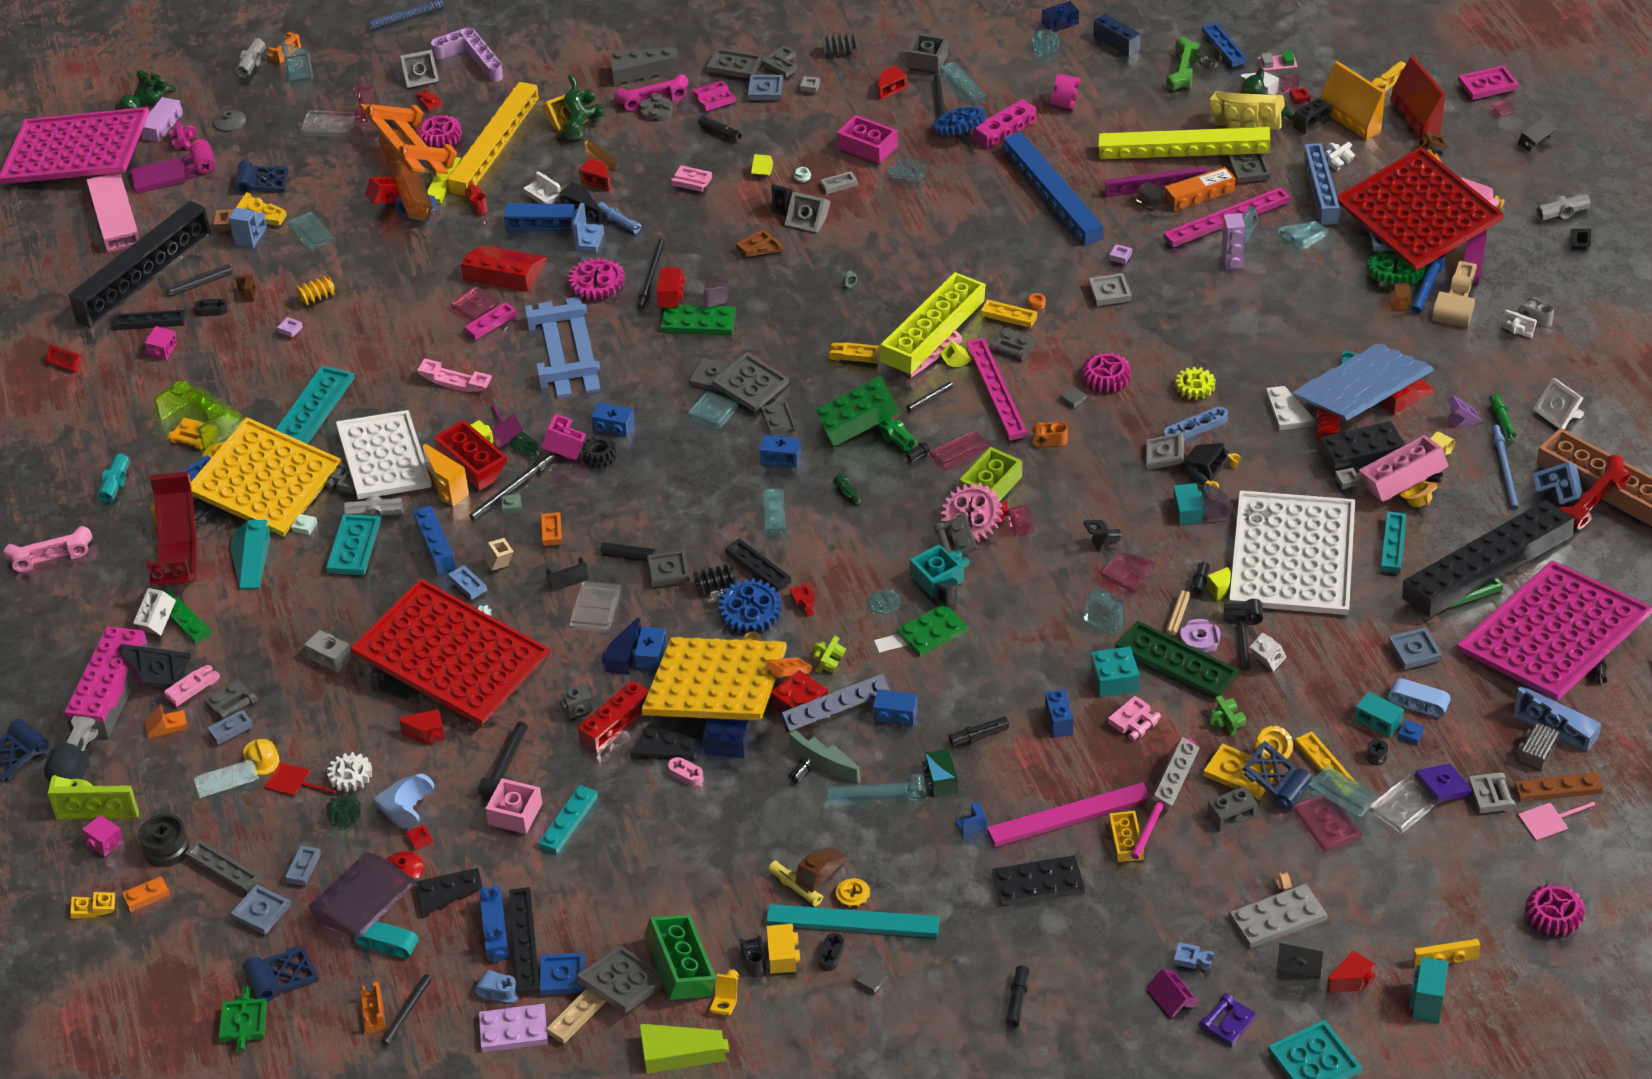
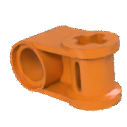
[1032,422,1068,447]

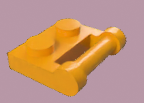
[168,418,217,450]

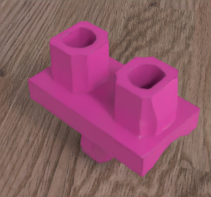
[169,120,197,151]

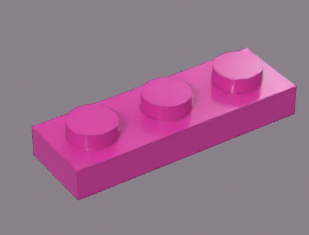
[464,302,517,340]

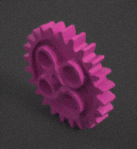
[568,257,625,300]

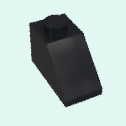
[771,184,796,216]

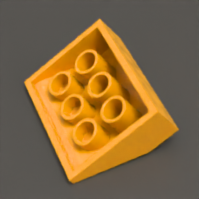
[1320,61,1385,140]

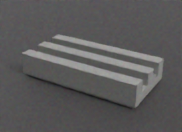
[820,171,858,194]

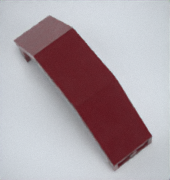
[146,471,198,585]

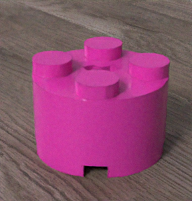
[1050,73,1081,111]

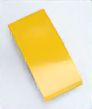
[70,892,115,919]

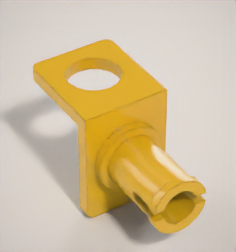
[710,970,739,1015]

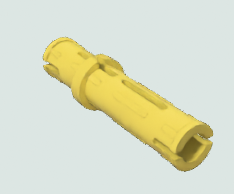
[768,860,823,907]

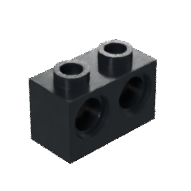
[1293,97,1331,135]

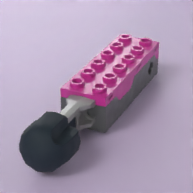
[44,626,148,786]

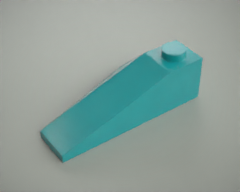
[230,520,271,590]

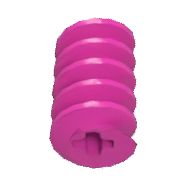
[190,139,216,174]

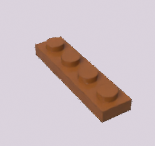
[1514,773,1603,802]

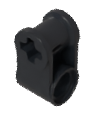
[739,935,766,977]

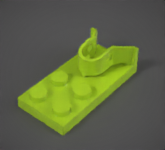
[48,775,139,820]

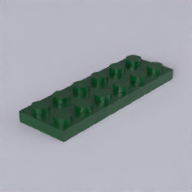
[1116,620,1240,699]

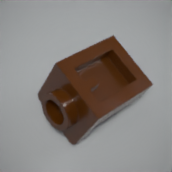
[1418,132,1448,152]
[235,275,256,302]

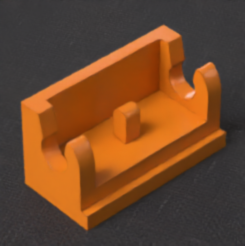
[266,32,301,64]
[360,982,386,1035]

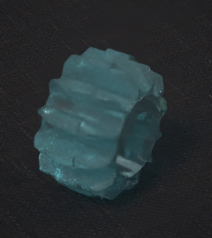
[1032,29,1060,54]

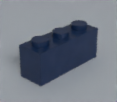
[1093,14,1141,56]

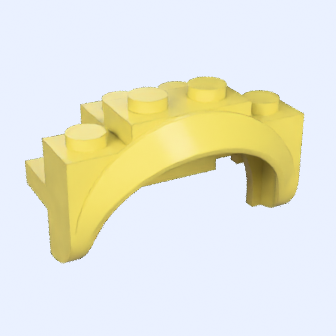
[1210,91,1285,130]

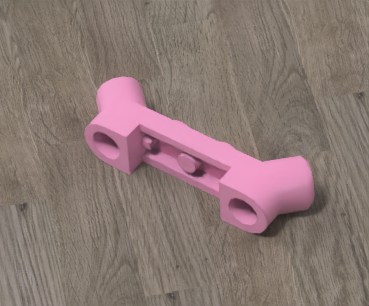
[3,526,92,572]

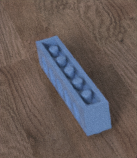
[1303,143,1340,225]

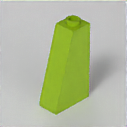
[640,1024,729,1073]

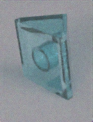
[281,43,314,84]

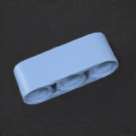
[1388,678,1451,718]

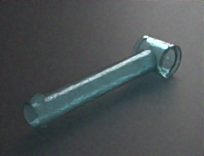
[828,774,926,802]

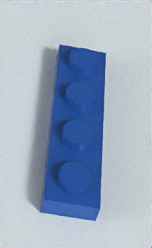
[1202,22,1247,67]

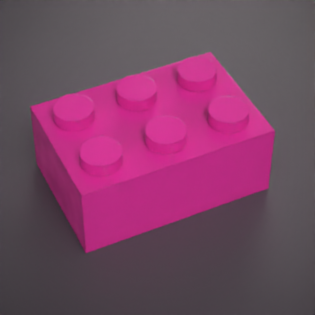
[837,115,898,164]

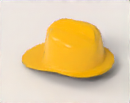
[1400,481,1437,507]
[243,739,279,775]

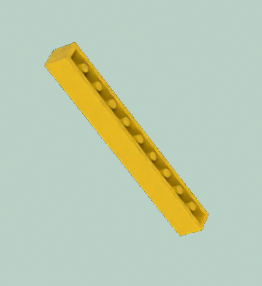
[447,82,539,196]

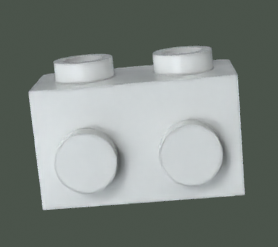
[523,171,561,204]

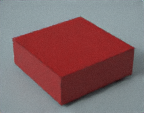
[1289,87,1311,104]
[405,824,434,850]

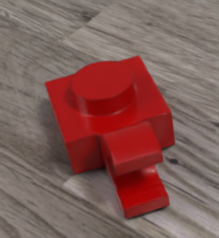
[789,583,815,617]

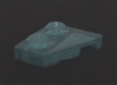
[1279,221,1328,249]

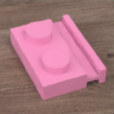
[671,165,712,192]

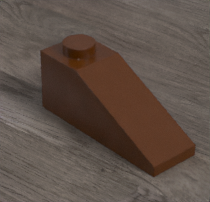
[795,847,847,893]

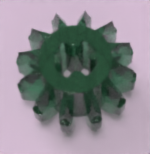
[326,793,361,828]

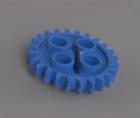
[932,105,987,136]
[718,578,782,634]

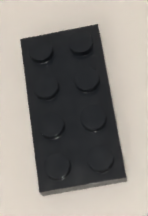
[992,855,1085,907]

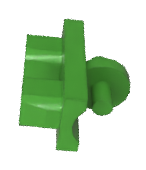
[1209,696,1246,736]

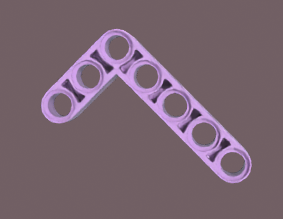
[431,27,503,82]

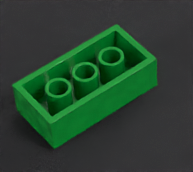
[815,376,900,447]
[644,914,717,1000]

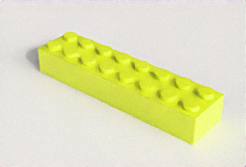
[880,272,986,374]

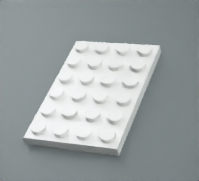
[336,410,432,499]

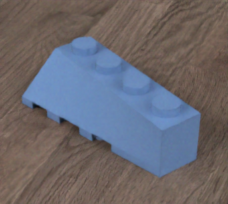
[1513,687,1601,752]

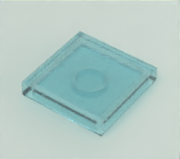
[688,391,739,429]

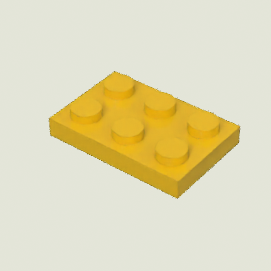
[1203,743,1274,800]

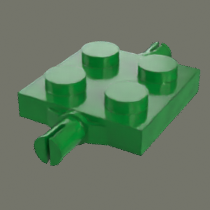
[219,987,268,1053]

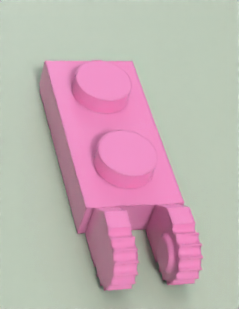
[164,665,220,707]

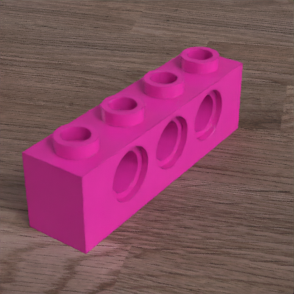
[973,99,1036,149]

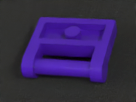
[1199,993,1257,1047]

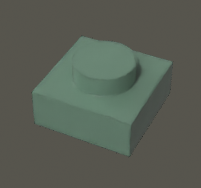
[502,494,522,514]

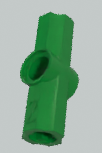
[875,417,917,452]

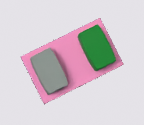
[1258,50,1298,71]

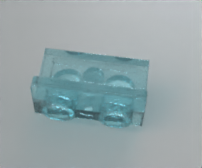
[887,154,929,183]

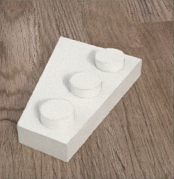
[1266,386,1316,431]

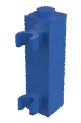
[479,884,509,963]

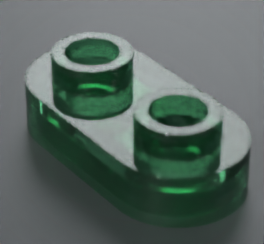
[509,432,539,458]

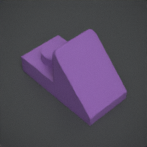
[1447,395,1482,428]

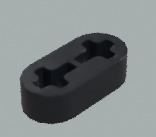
[194,299,228,316]
[818,933,845,972]

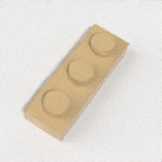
[546,988,606,1044]

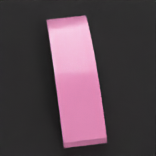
[418,358,492,392]

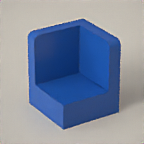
[956,801,987,837]

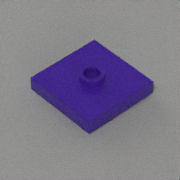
[1414,764,1473,802]

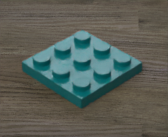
[1268,1019,1363,1079]

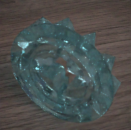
[869,588,901,613]

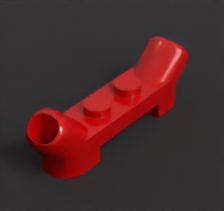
[1559,454,1631,530]

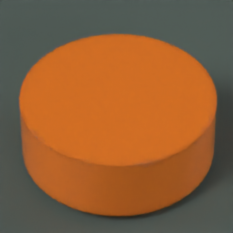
[1028,293,1046,310]

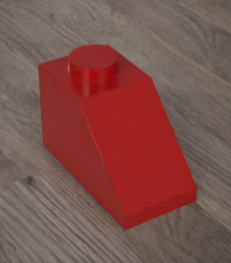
[878,65,907,100]
[579,158,611,191]
[399,709,445,744]
[1326,950,1376,993]

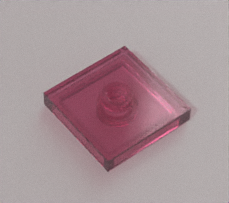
[451,286,501,321]

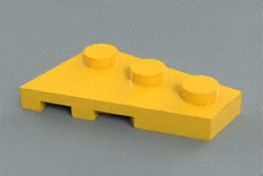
[236,192,287,226]

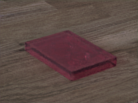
[1294,792,1363,854]

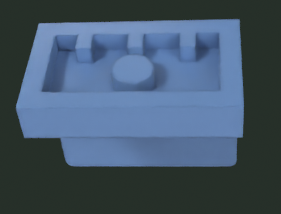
[571,203,604,252]

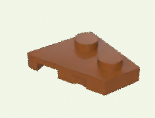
[736,229,784,257]

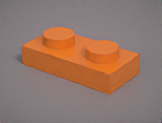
[541,512,562,546]
[122,876,170,912]

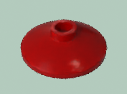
[382,851,424,886]

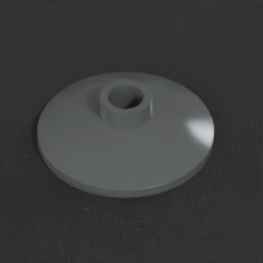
[213,110,246,132]

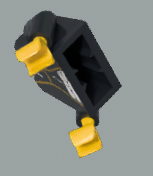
[1181,443,1240,497]

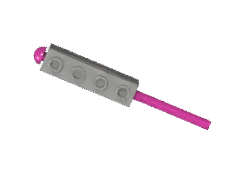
[1131,737,1200,859]

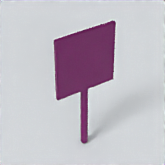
[491,405,523,449]

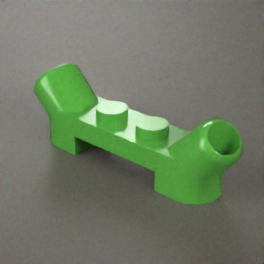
[1166,37,1200,91]

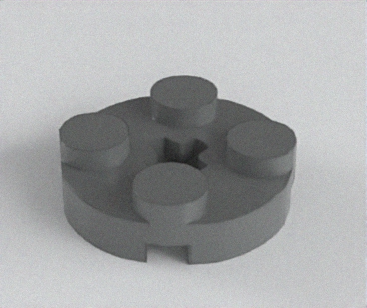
[640,94,673,122]

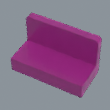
[1146,968,1199,1018]

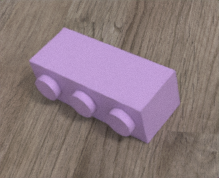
[141,97,183,142]
[1221,213,1245,269]

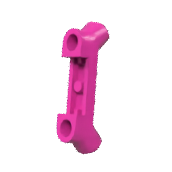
[614,74,689,112]

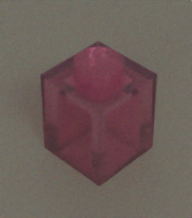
[1009,504,1034,537]

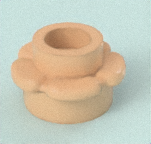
[1276,872,1292,892]

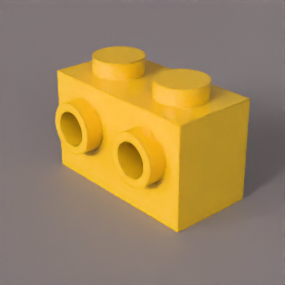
[767,924,800,974]

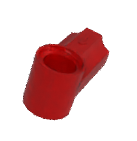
[465,184,488,215]

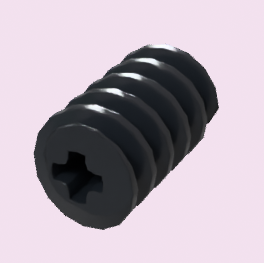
[693,564,736,594]

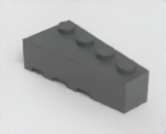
[612,47,678,87]

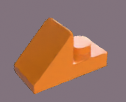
[145,705,188,738]

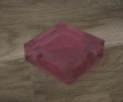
[1281,73,1299,93]
[1490,99,1514,118]

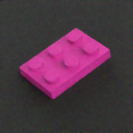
[1458,65,1519,100]

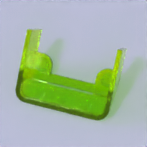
[154,381,243,450]

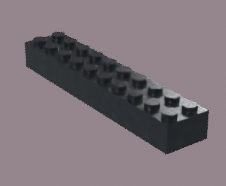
[68,200,211,329]
[1402,500,1574,618]

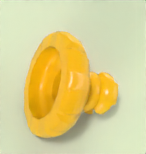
[1255,726,1293,759]

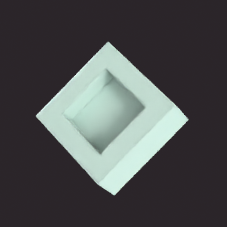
[291,514,317,535]

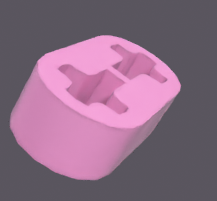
[668,757,703,786]

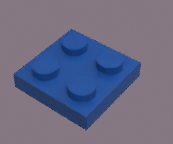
[540,953,585,995]

